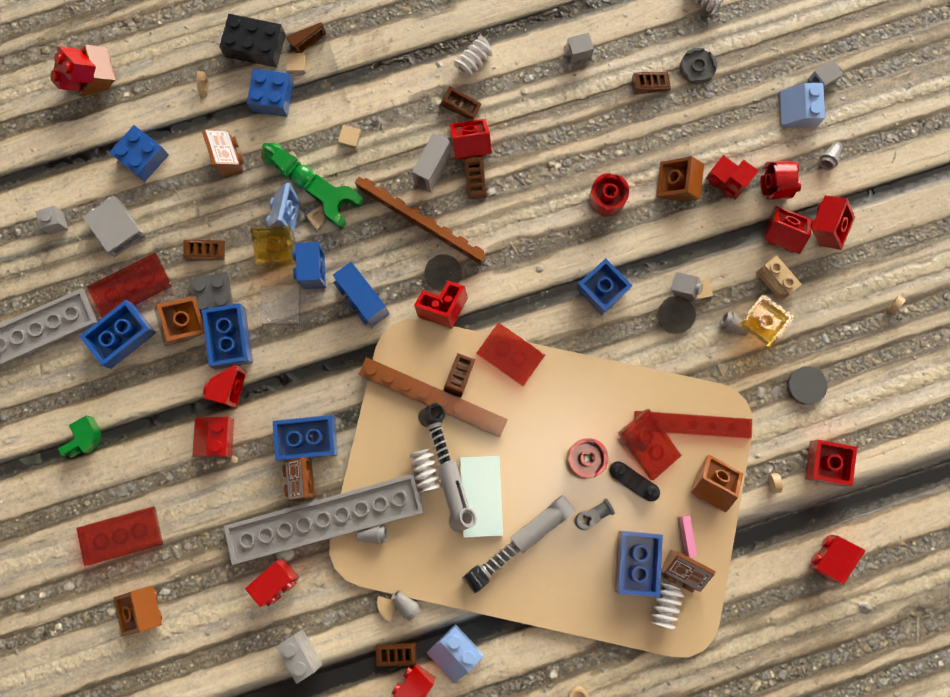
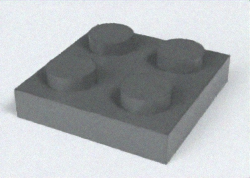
[189,272,234,316]

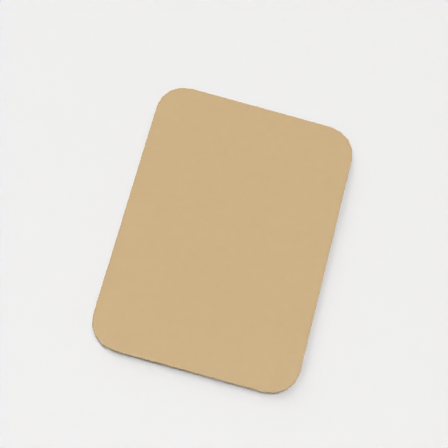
[329,319,753,658]

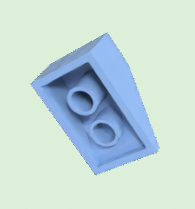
[266,183,301,237]

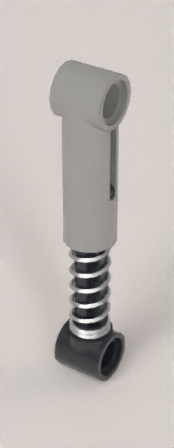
[418,403,477,532]
[462,495,575,593]

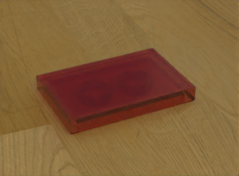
[476,322,545,387]
[618,409,682,480]

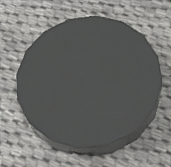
[680,48,717,84]
[787,366,828,405]

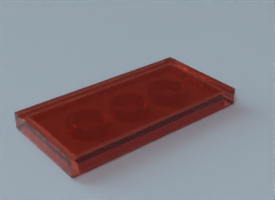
[87,252,173,318]
[76,506,164,566]

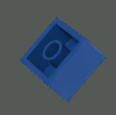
[247,69,294,117]
[109,125,169,182]
[292,242,326,290]
[576,258,633,315]

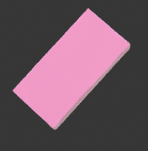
[678,516,697,557]

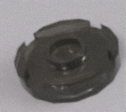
[425,254,462,292]
[657,296,696,334]

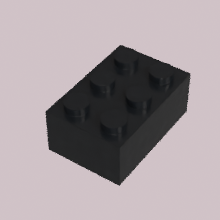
[219,13,286,68]

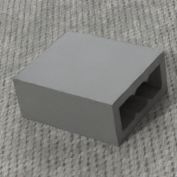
[412,133,451,192]
[83,196,146,257]
[276,629,323,684]

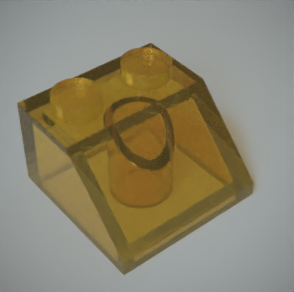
[250,226,296,264]
[739,294,795,348]

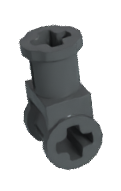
[575,498,615,530]

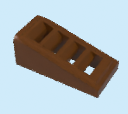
[286,22,326,53]
[632,72,671,95]
[440,86,481,120]
[464,157,487,199]
[183,239,225,261]
[444,353,476,398]
[375,642,417,667]

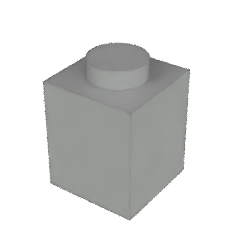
[564,33,594,63]
[809,59,843,90]
[35,206,68,235]
[670,272,703,301]

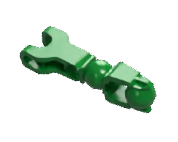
[261,142,364,229]

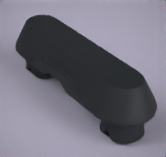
[609,461,660,501]

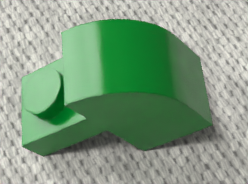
[58,415,101,457]

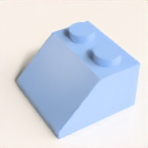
[779,83,825,127]
[427,624,483,683]

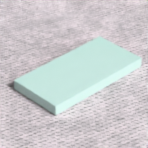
[460,456,503,537]

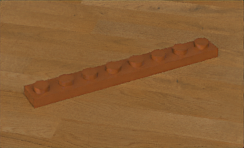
[355,177,486,265]
[358,357,508,437]

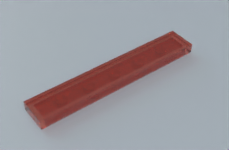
[633,411,752,439]

